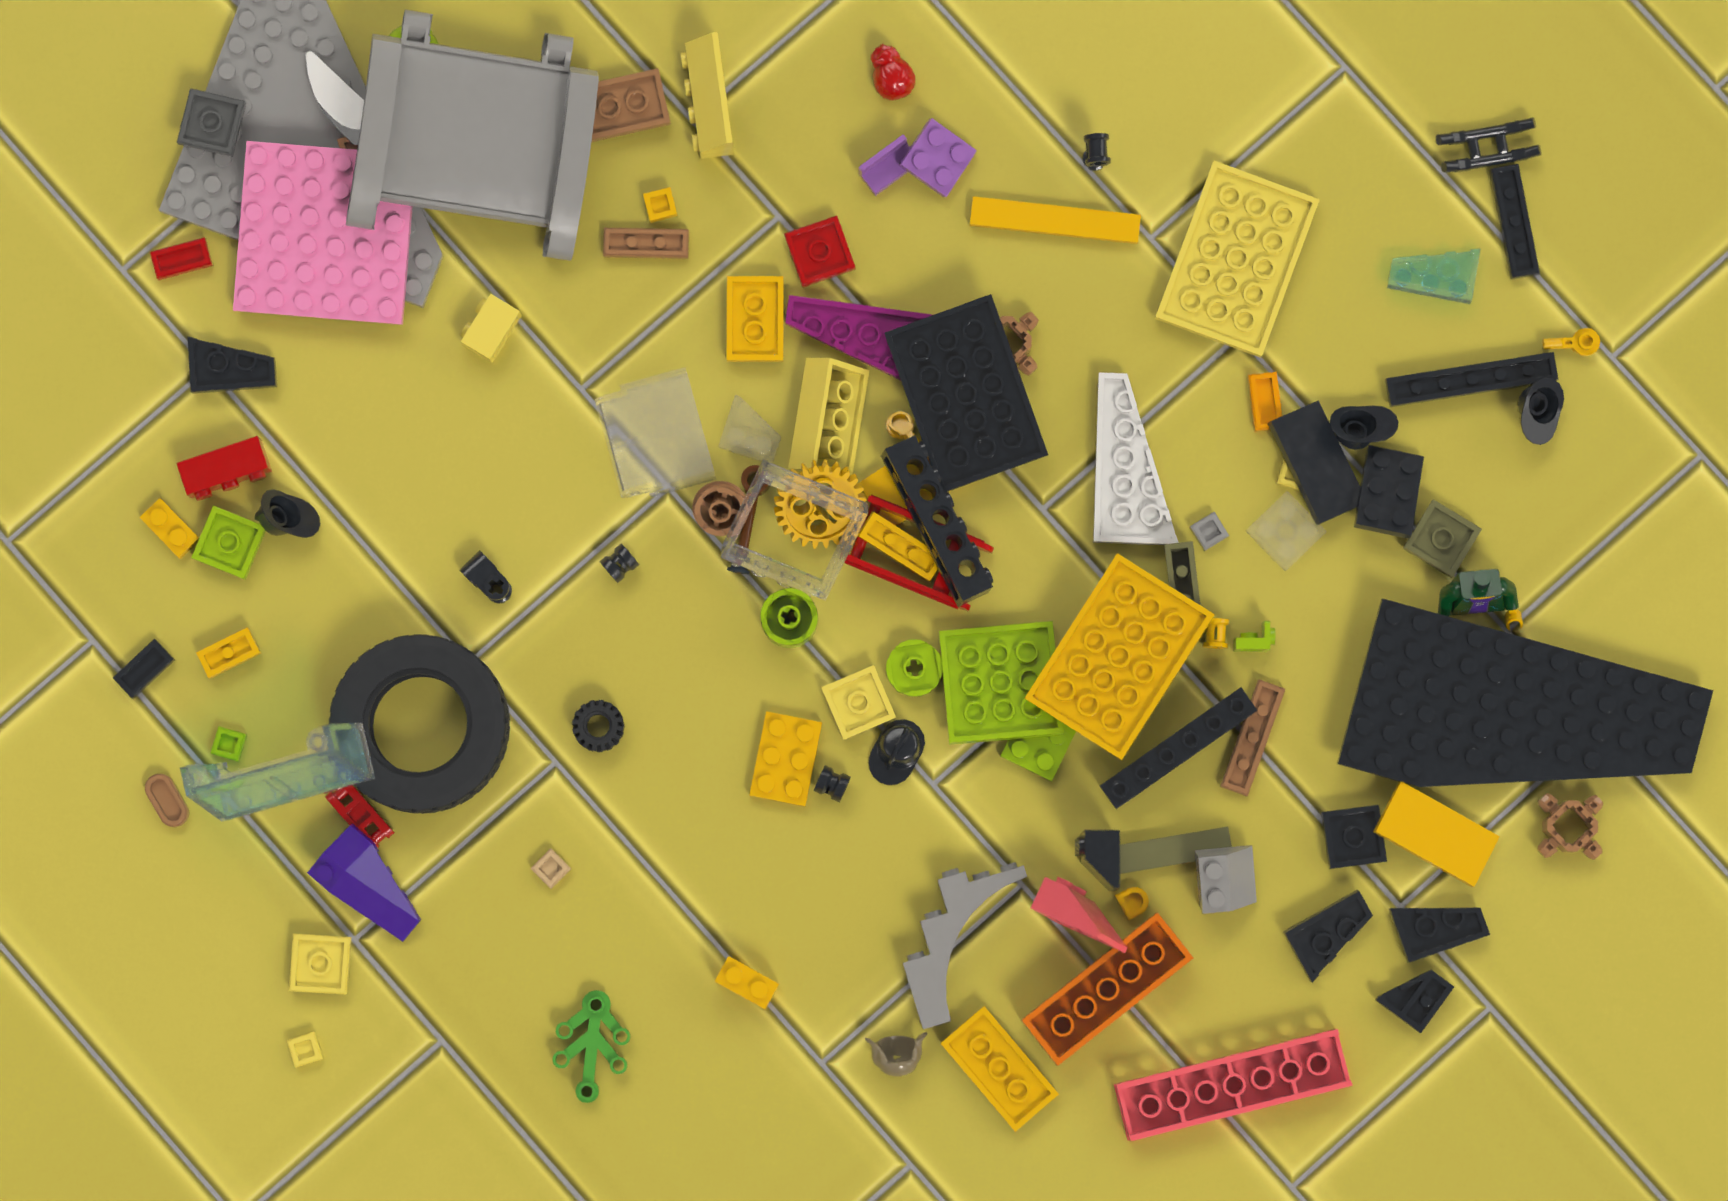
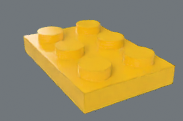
[727,276,784,362]
[749,711,822,807]

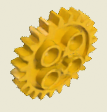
[774,459,867,549]

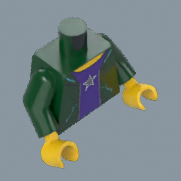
[1438,569,1523,630]

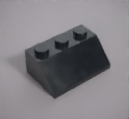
[1075,830,1120,891]

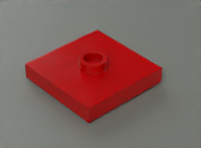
[784,215,856,288]

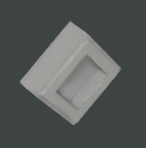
[1190,512,1229,551]

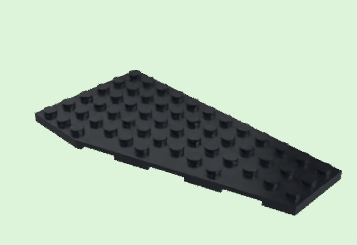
[1337,598,1714,787]

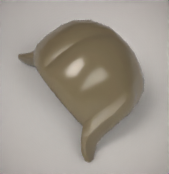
[865,1032,927,1076]

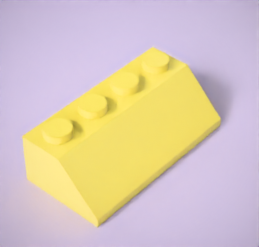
[681,32,734,159]
[788,358,869,476]

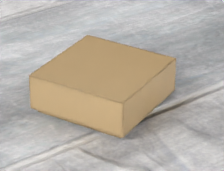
[530,849,571,889]

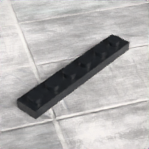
[1385,352,1559,407]

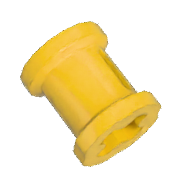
[1202,618,1229,649]

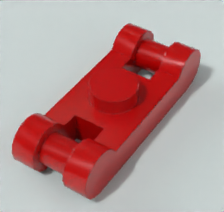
[325,778,395,848]

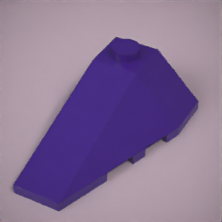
[307,824,421,942]

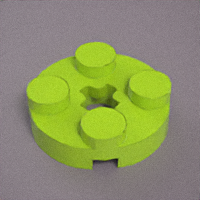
[886,639,943,697]

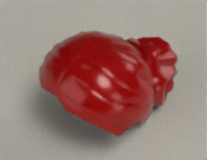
[870,44,916,101]

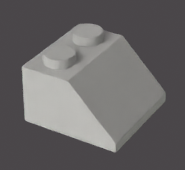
[1195,845,1257,914]

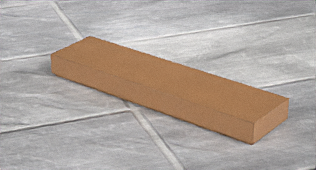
[1220,679,1285,797]

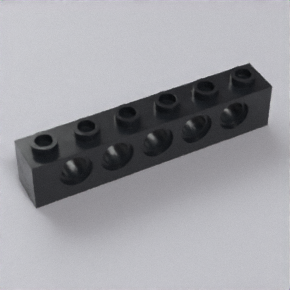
[881,435,993,607]
[1100,687,1258,809]

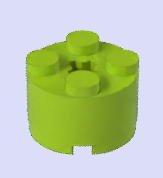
[760,588,818,648]

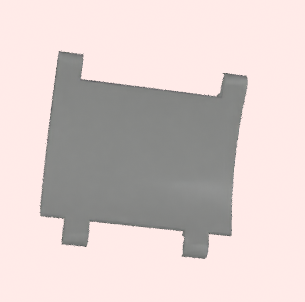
[346,9,599,261]

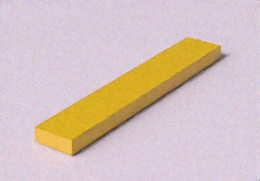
[970,196,1141,244]

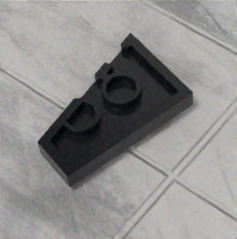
[1283,890,1373,983]

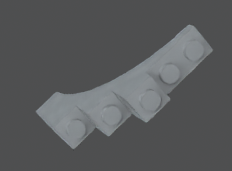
[903,862,1027,1029]

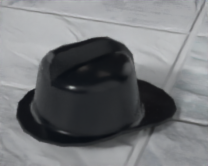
[1518,377,1564,445]
[1330,405,1399,450]
[254,489,320,538]
[868,719,925,785]

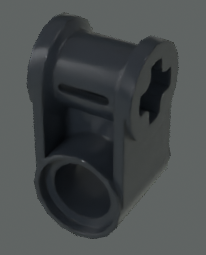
[460,550,512,604]

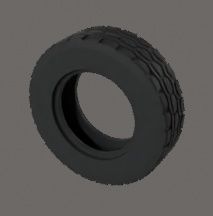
[329,634,510,814]

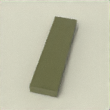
[1120,826,1232,874]

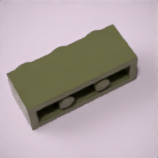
[1164,541,1200,605]

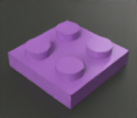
[899,118,977,197]

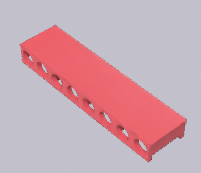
[1113,1029,1352,1141]

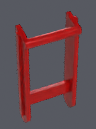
[844,494,994,611]

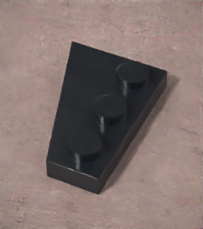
[187,336,277,394]
[1388,908,1490,963]

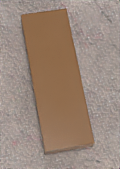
[603,228,689,259]

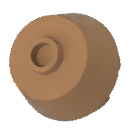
[692,481,749,536]

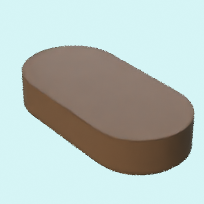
[145,774,189,827]

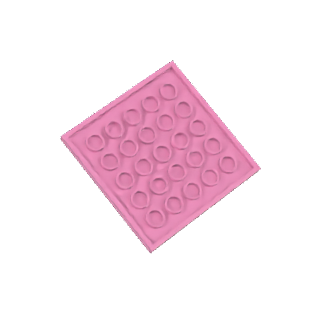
[233,141,413,325]

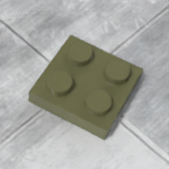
[1403,499,1482,578]

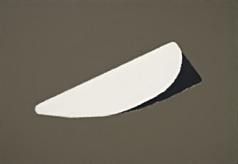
[306,51,364,145]

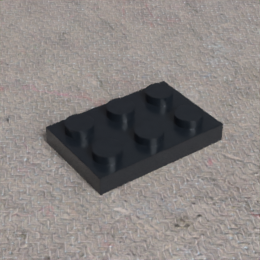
[1354,445,1424,539]

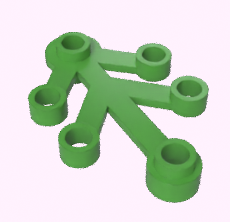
[552,990,631,1103]

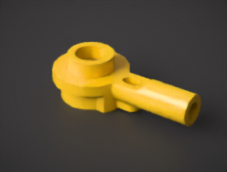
[1542,328,1600,356]
[886,411,920,442]

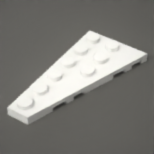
[1093,373,1179,545]

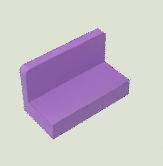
[858,134,910,196]

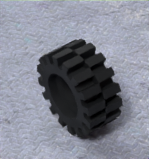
[572,700,625,752]

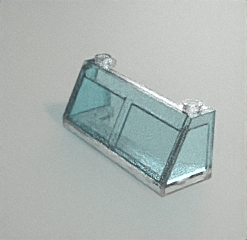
[180,723,375,821]

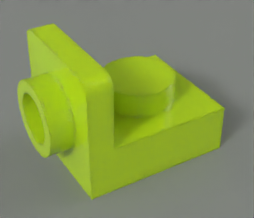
[1233,621,1275,652]

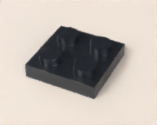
[1321,805,1387,869]

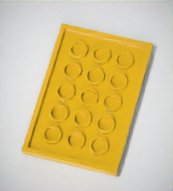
[1025,553,1215,760]

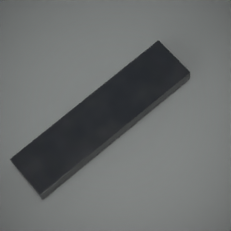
[1489,164,1540,280]

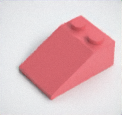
[1031,877,1127,953]

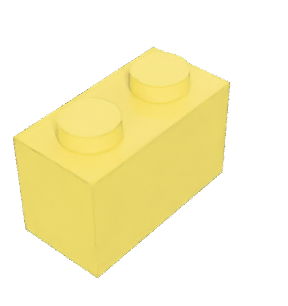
[460,294,522,363]

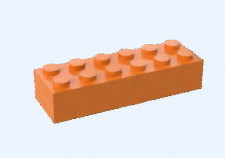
[1021,912,1193,1066]

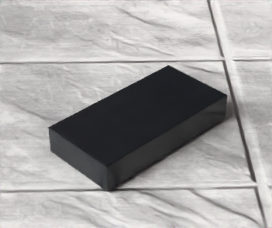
[113,639,175,699]

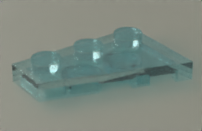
[1387,248,1481,304]

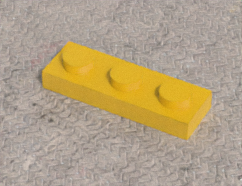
[857,512,938,581]

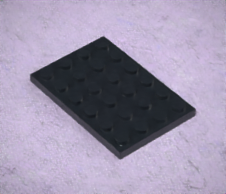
[884,294,1049,492]

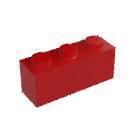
[176,436,272,501]

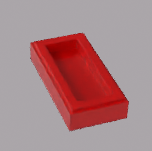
[150,237,213,281]

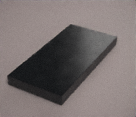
[1268,400,1360,526]

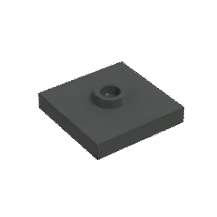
[177,88,246,157]

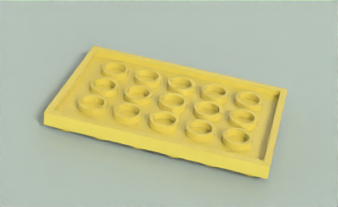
[1155,161,1320,358]

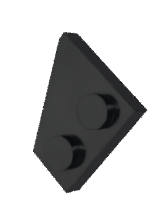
[1375,970,1454,1033]

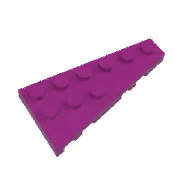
[785,295,932,381]

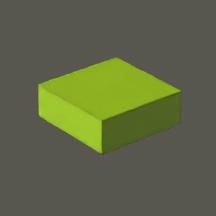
[210,726,247,762]

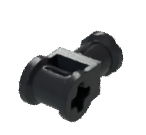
[1082,133,1111,171]

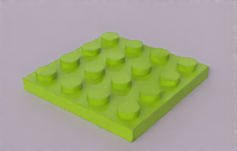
[939,621,1064,745]

